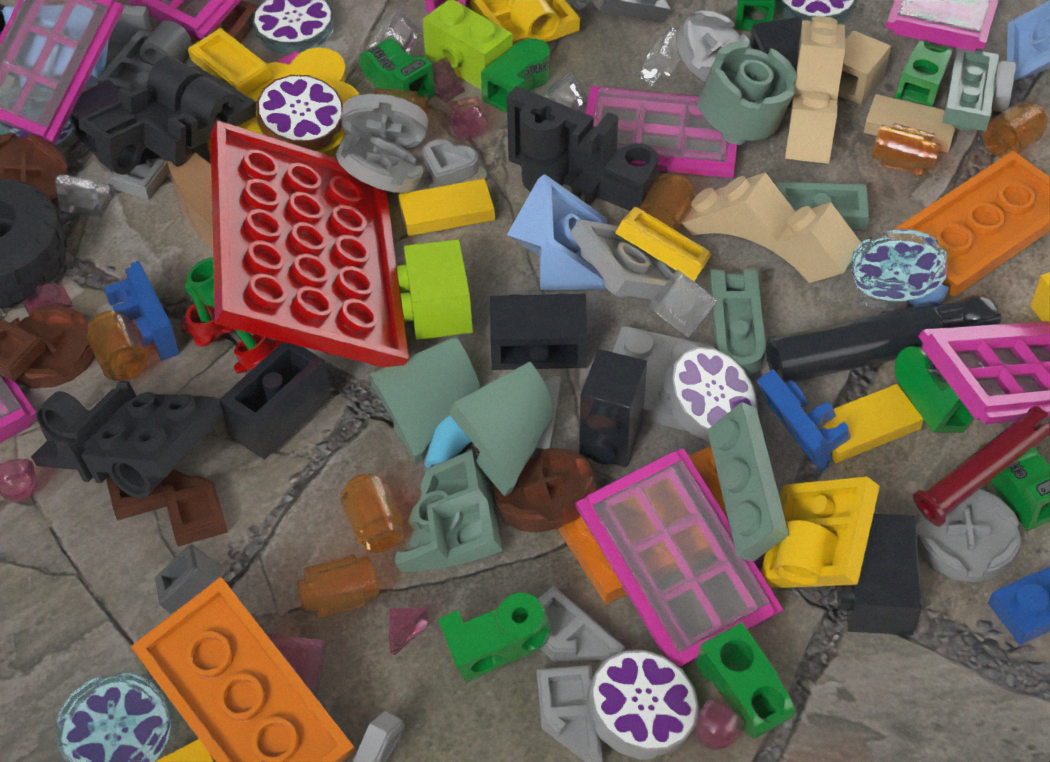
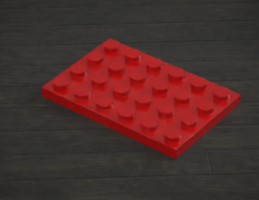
[210,120,409,368]

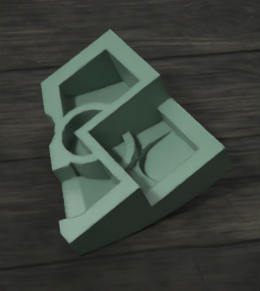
[370,336,480,463]
[449,362,554,496]
[395,450,503,572]

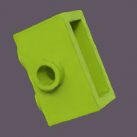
[423,0,513,90]
[397,239,473,340]

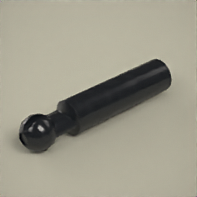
[766,294,1002,384]

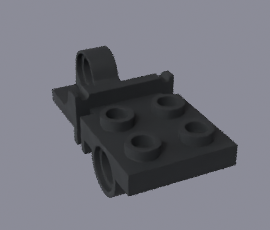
[79,56,257,175]
[507,86,658,211]
[31,380,224,498]

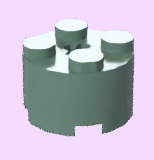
[697,41,797,145]

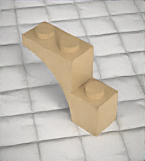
[785,16,845,164]
[682,172,862,283]

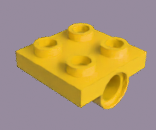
[471,0,580,45]
[761,476,880,588]

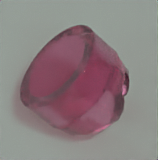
[450,104,487,141]
[0,459,37,502]
[695,700,745,751]

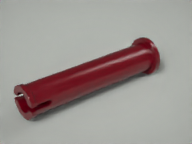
[913,406,1050,527]

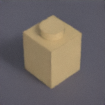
[838,30,891,106]

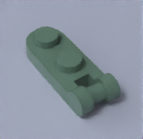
[709,268,766,376]

